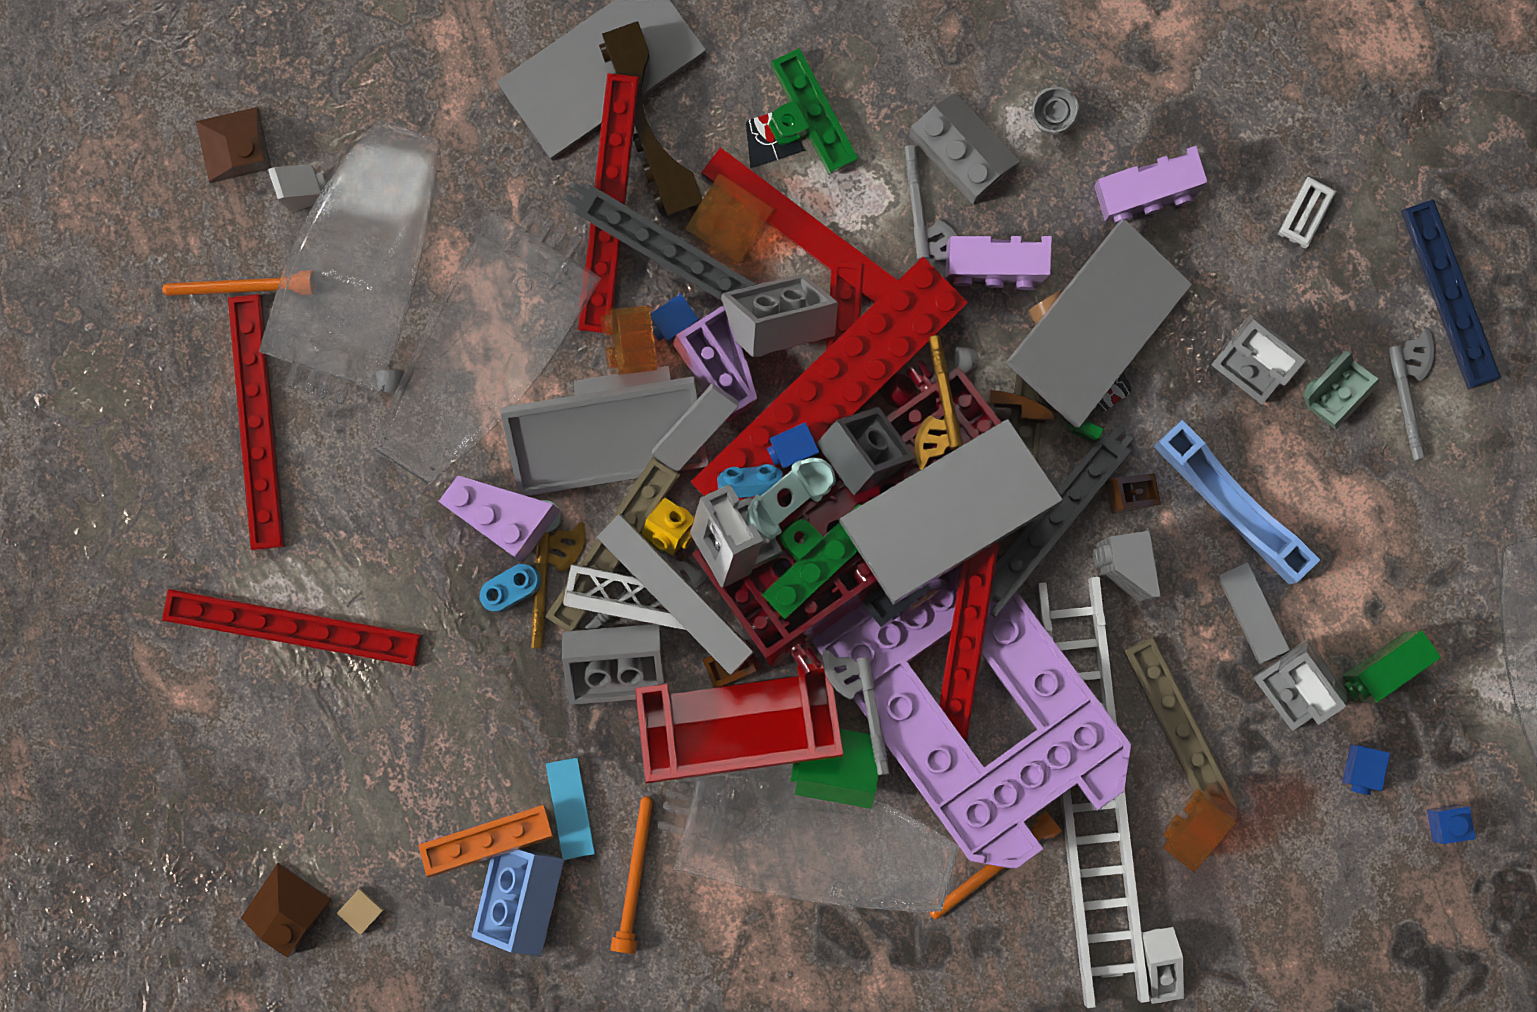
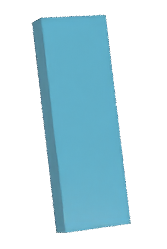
[546,757,596,860]

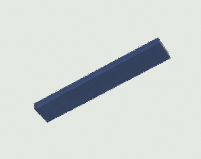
[1401,199,1501,389]

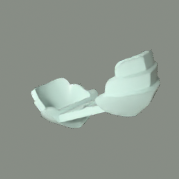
[746,458,836,538]

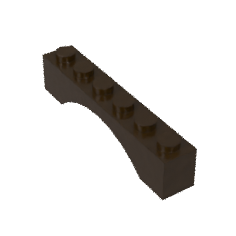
[599,21,704,219]

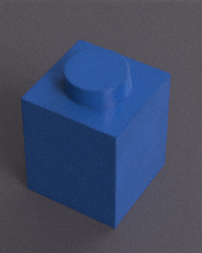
[648,293,699,346]
[767,422,819,470]
[1342,745,1390,795]
[1427,805,1476,844]

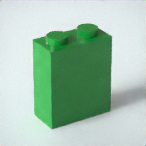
[1342,630,1442,703]
[790,729,878,809]

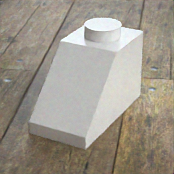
[268,164,329,213]
[1142,927,1184,1004]

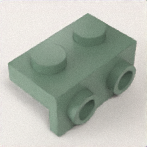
[1304,350,1380,430]

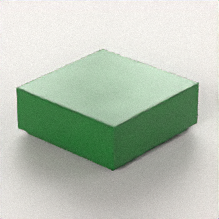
[1066,420,1103,443]

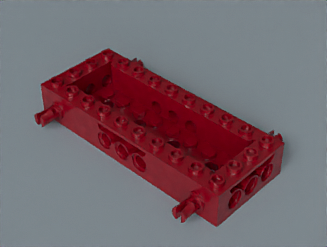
[692,360,1001,676]

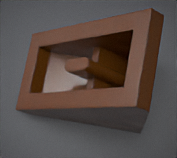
[1106,473,1161,514]
[702,639,761,688]

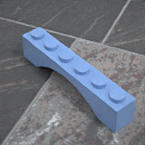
[1153,420,1320,584]

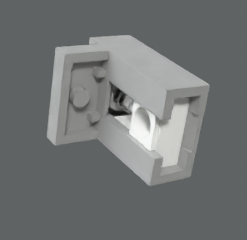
[1211,313,1306,404]
[690,484,783,588]
[1254,638,1347,731]

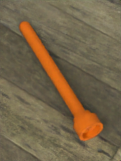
[162,270,316,296]
[610,796,653,954]
[929,811,1062,919]

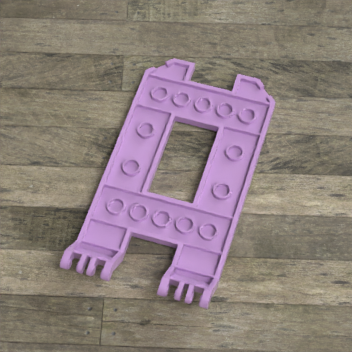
[774,486,1131,869]

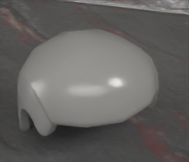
[1031,86,1080,136]

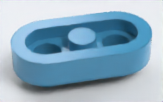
[717,464,783,498]
[480,564,542,612]

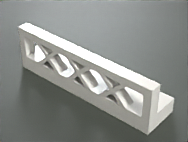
[563,564,698,630]

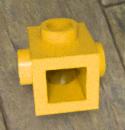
[642,497,695,556]

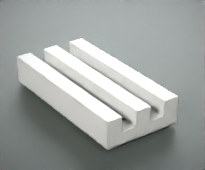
[1277,177,1336,249]

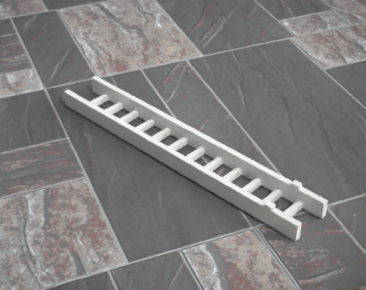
[1036,577,1150,1008]

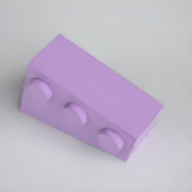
[1094,146,1207,224]
[945,236,1052,290]
[673,305,757,423]
[438,476,561,562]

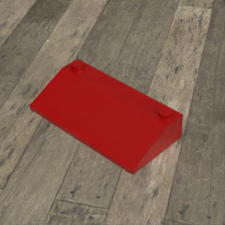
[635,662,843,784]

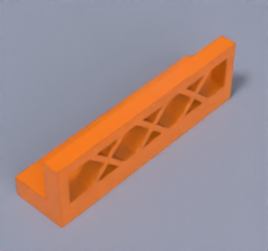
[418,805,554,878]

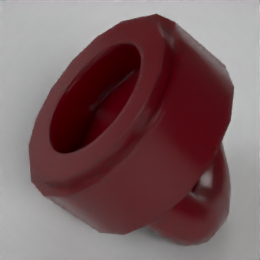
[881,374,918,408]

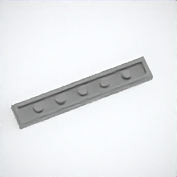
[597,514,756,675]

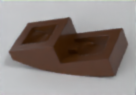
[987,390,1054,424]

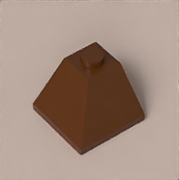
[196,107,272,183]
[241,863,332,958]

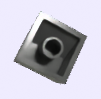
[816,407,916,495]

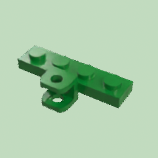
[769,48,858,175]
[761,504,861,619]

